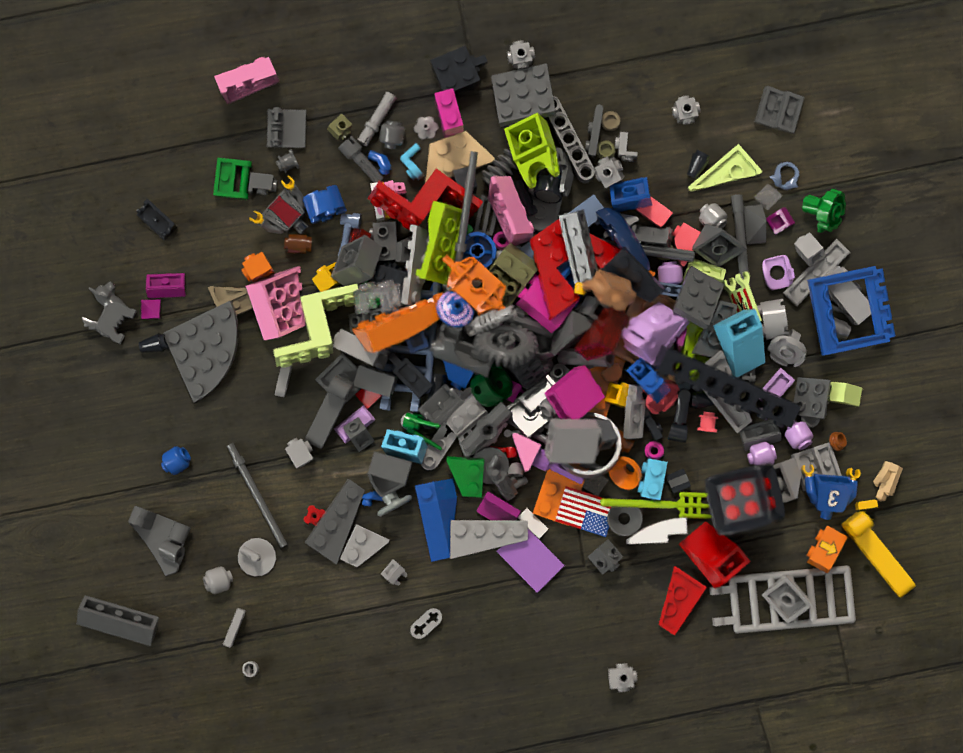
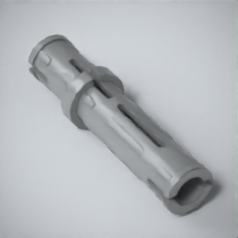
[357,92,397,146]

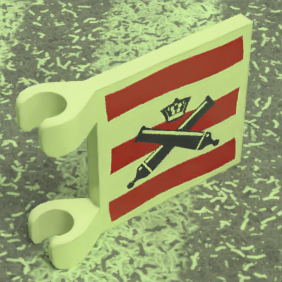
[723,271,762,321]

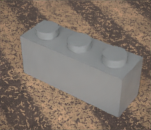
[824,266,871,325]

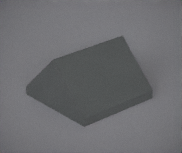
[692,224,747,267]
[552,311,598,356]

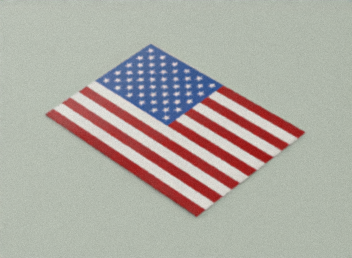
[555,486,611,537]

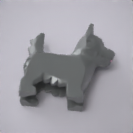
[81,281,137,344]

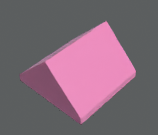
[512,433,541,472]

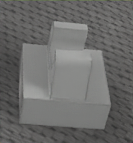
[381,560,407,586]

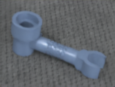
[338,213,362,256]

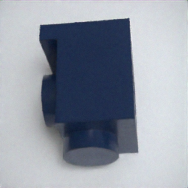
[405,330,429,353]

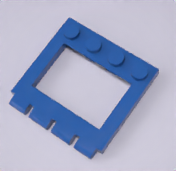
[807,266,896,355]

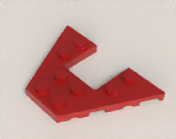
[530,219,621,321]

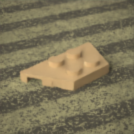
[425,131,495,183]

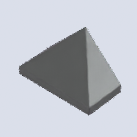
[744,205,766,244]

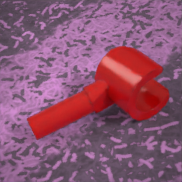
[491,446,517,458]

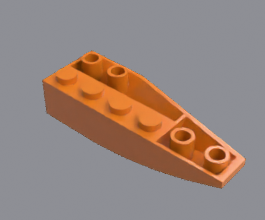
[353,288,456,353]

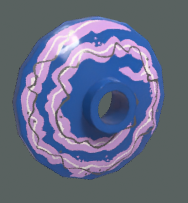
[436,291,474,328]

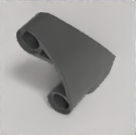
[128,506,191,576]

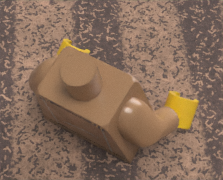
[574,269,636,310]

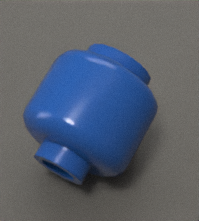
[161,446,191,475]

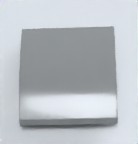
[791,442,842,491]

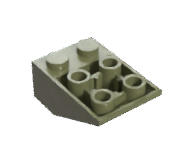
[477,243,538,307]

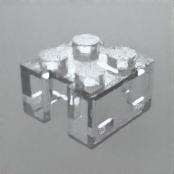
[354,280,402,314]

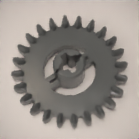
[474,323,538,367]

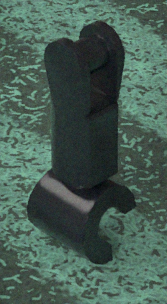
[668,389,691,443]

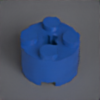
[302,185,347,224]
[463,232,496,269]

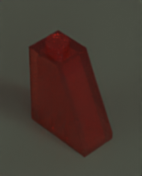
[575,307,629,361]

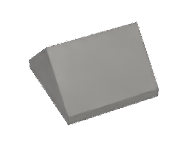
[762,575,814,624]

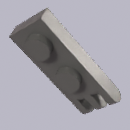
[585,105,603,159]

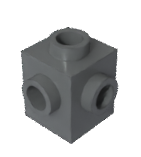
[588,539,623,574]

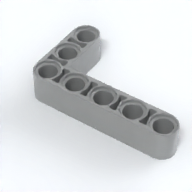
[509,96,595,183]

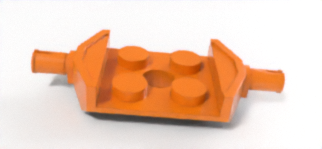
[442,255,506,316]

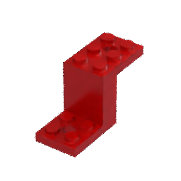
[368,168,483,230]

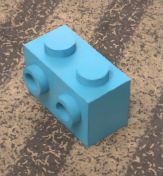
[381,429,428,464]
[638,458,667,500]

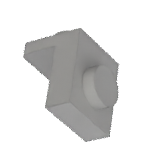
[615,132,638,162]

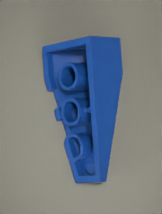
[415,478,457,562]

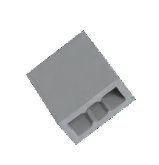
[333,329,391,370]
[545,419,602,463]

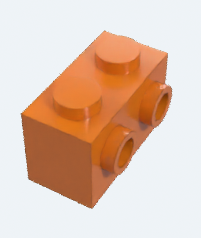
[241,252,275,282]

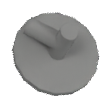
[238,538,276,576]

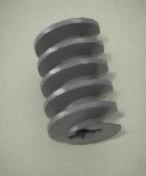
[481,149,518,186]

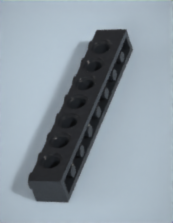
[652,345,801,428]

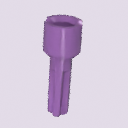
[532,448,585,484]

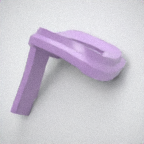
[762,255,795,290]

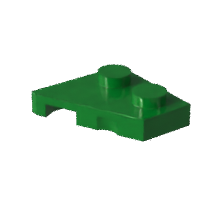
[447,456,484,498]

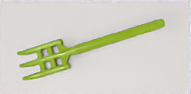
[600,492,712,519]

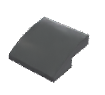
[755,86,804,133]

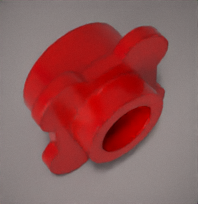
[304,505,325,526]

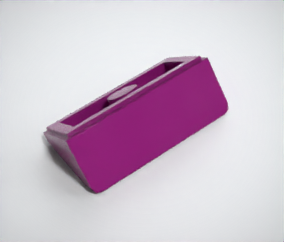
[146,273,186,298]

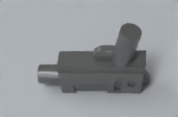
[491,470,528,501]

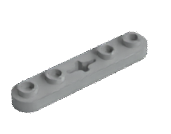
[421,387,473,470]

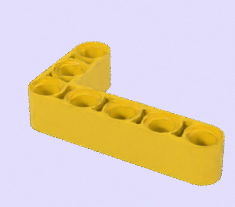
[841,512,916,598]

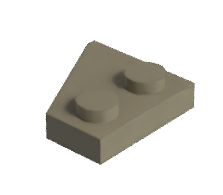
[208,286,253,316]

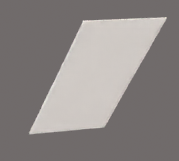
[517,508,548,538]

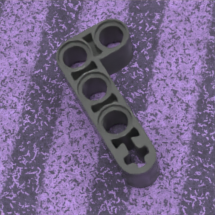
[304,375,354,450]

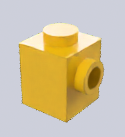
[312,262,340,292]
[604,382,629,408]

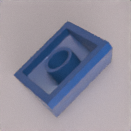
[610,177,652,212]

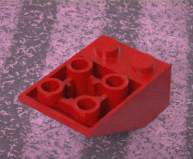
[679,521,750,589]

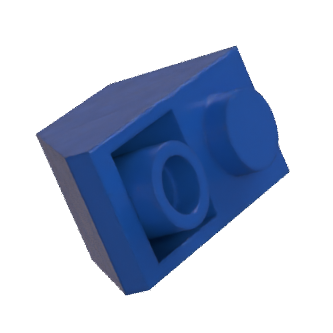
[626,357,671,403]

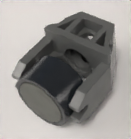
[529,148,574,203]

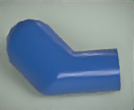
[368,150,391,175]
[362,491,383,506]

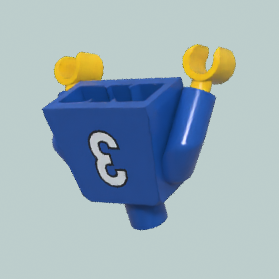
[801,464,861,520]

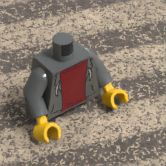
[249,176,309,235]

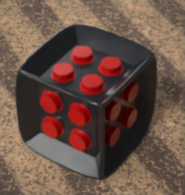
[705,463,785,536]

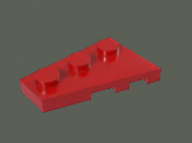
[659,566,707,635]

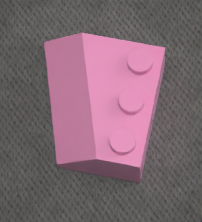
[214,57,279,104]
[488,176,534,246]
[246,266,305,340]

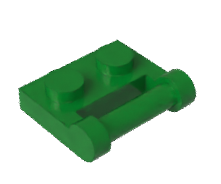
[213,158,252,200]

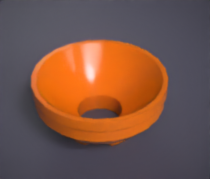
[609,456,642,490]

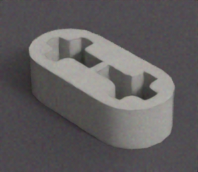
[275,363,293,397]
[410,608,442,639]

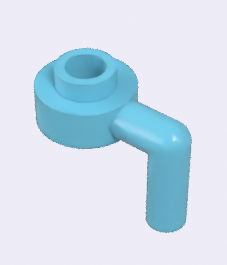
[400,143,424,180]

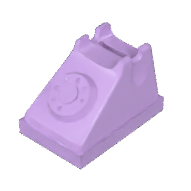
[621,301,690,367]

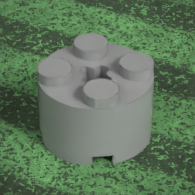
[757,299,789,340]

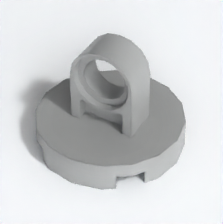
[768,329,807,367]

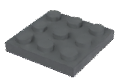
[491,64,556,127]

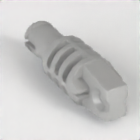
[465,305,517,336]

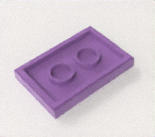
[496,529,564,592]

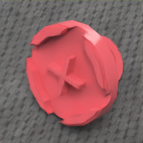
[642,380,680,414]

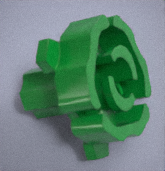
[802,189,846,233]

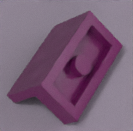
[477,492,521,521]

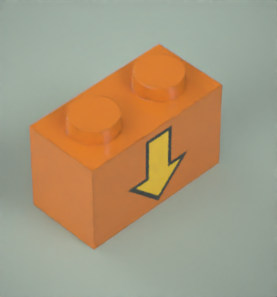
[806,526,847,573]

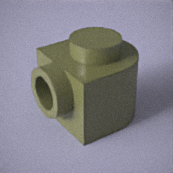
[327,114,352,140]

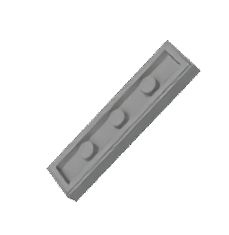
[783,239,850,306]

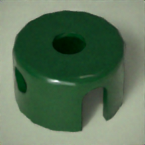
[470,364,513,407]

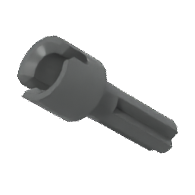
[338,136,383,183]

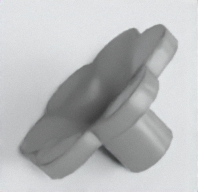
[414,117,438,139]

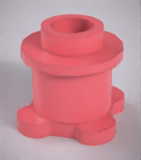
[697,412,718,433]

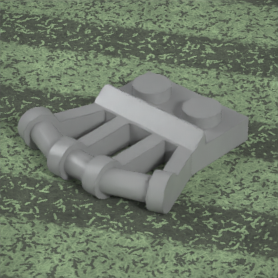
[445,394,508,458]

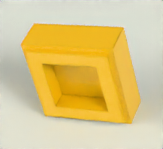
[855,500,878,510]

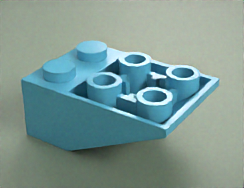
[713,309,765,377]

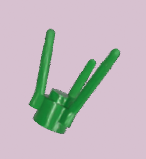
[403,412,442,450]

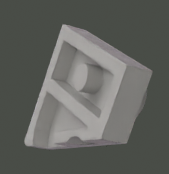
[340,524,390,567]

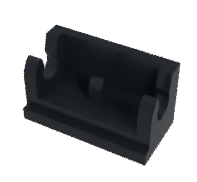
[136,199,177,241]

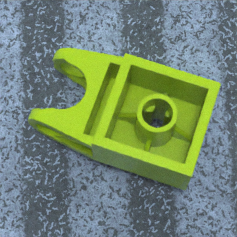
[504,112,560,189]

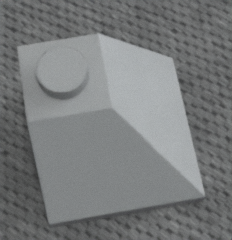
[773,457,801,503]

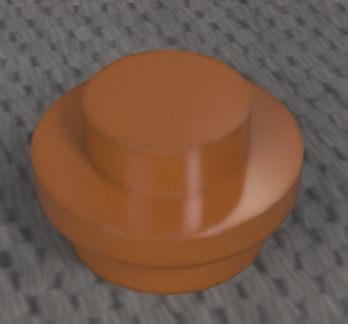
[829,432,847,451]

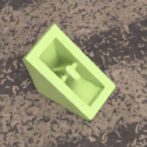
[828,382,862,407]

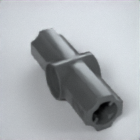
[557,345,615,369]
[461,402,513,455]

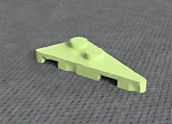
[688,144,763,192]

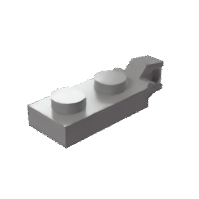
[623,384,646,439]

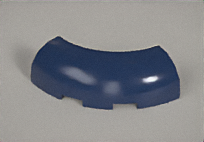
[596,208,650,271]

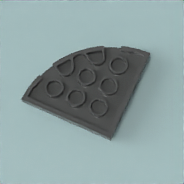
[163,301,239,403]

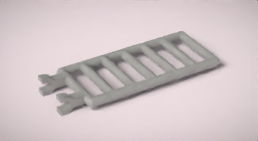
[709,566,856,633]

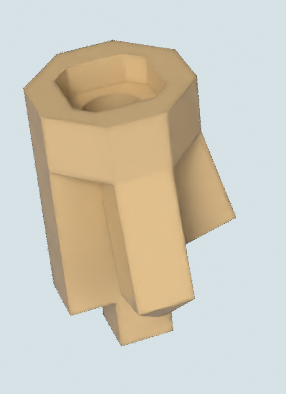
[873,461,903,501]

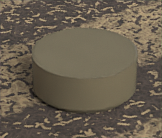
[601,111,620,131]

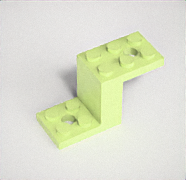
[274,284,359,368]

